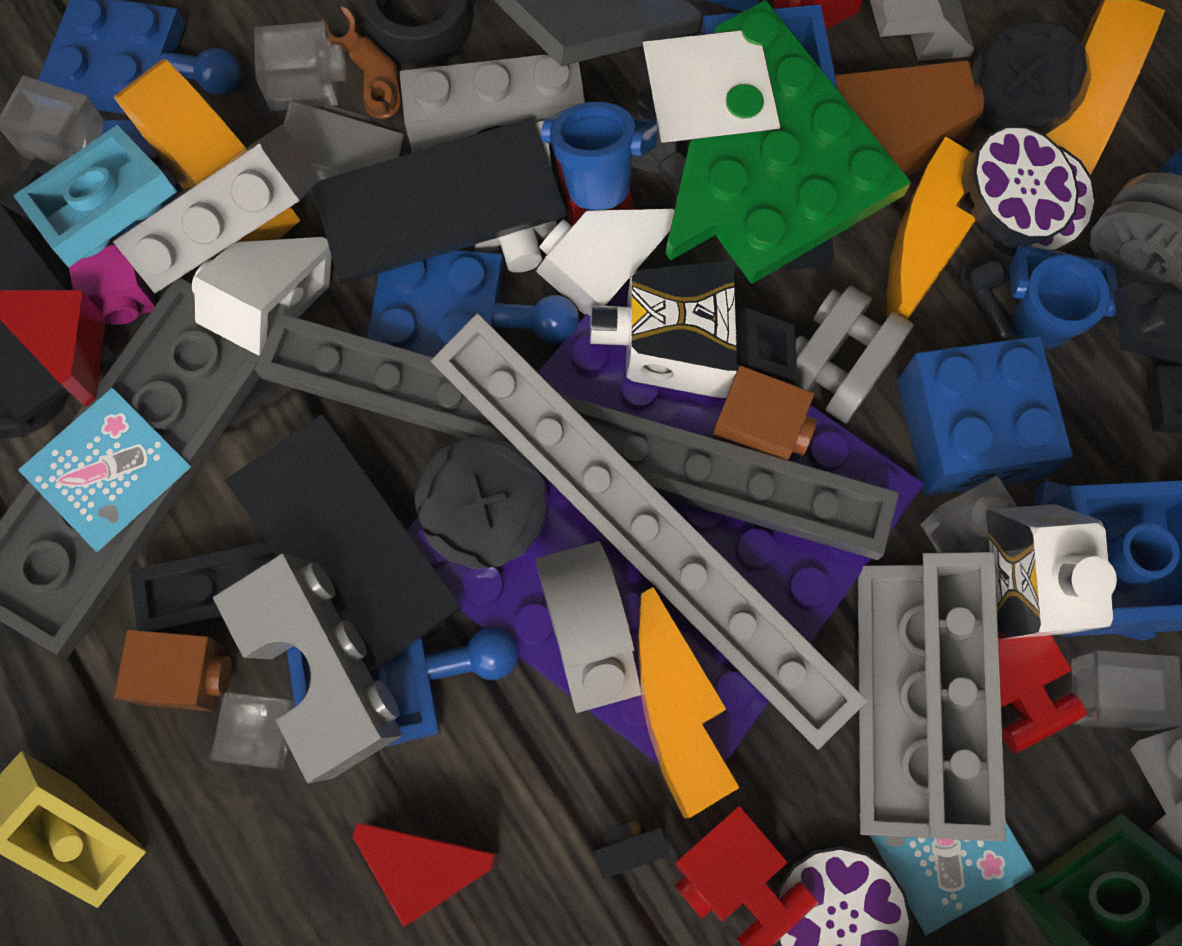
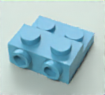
[13,125,177,267]

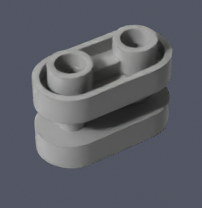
[792,285,915,424]

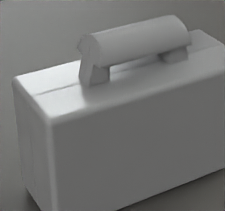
[283,101,404,181]

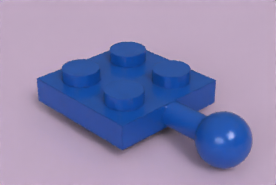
[35,0,241,115]
[367,251,579,358]
[287,627,519,747]

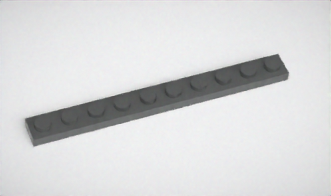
[255,313,899,560]

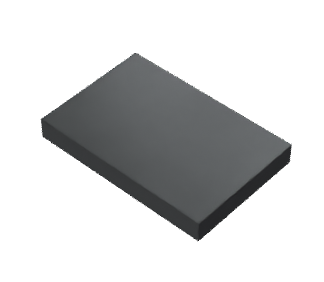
[495,0,703,66]

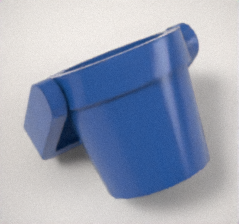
[541,102,658,210]
[1009,246,1118,350]

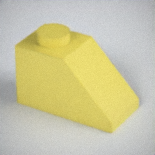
[0,751,146,908]

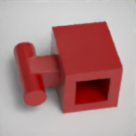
[998,635,1087,754]
[674,806,818,946]

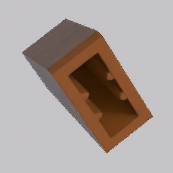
[835,61,984,177]

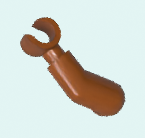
[322,6,401,120]

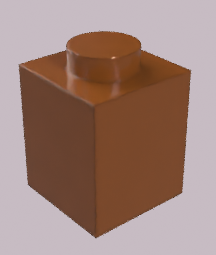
[712,366,818,460]
[114,630,232,712]

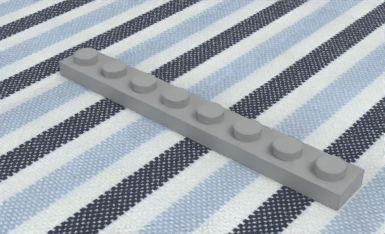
[430,313,867,750]

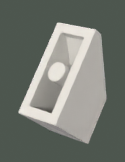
[536,209,674,316]
[192,237,332,356]

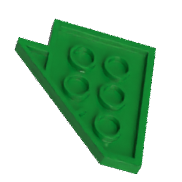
[665,0,911,284]

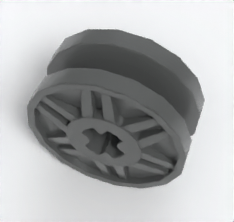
[1090,172,1182,293]

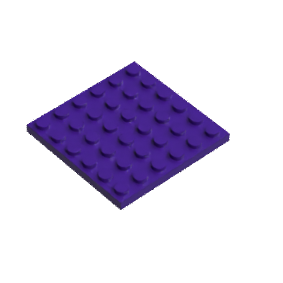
[407,279,924,766]

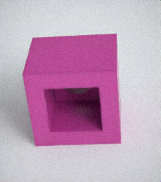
[69,244,157,325]

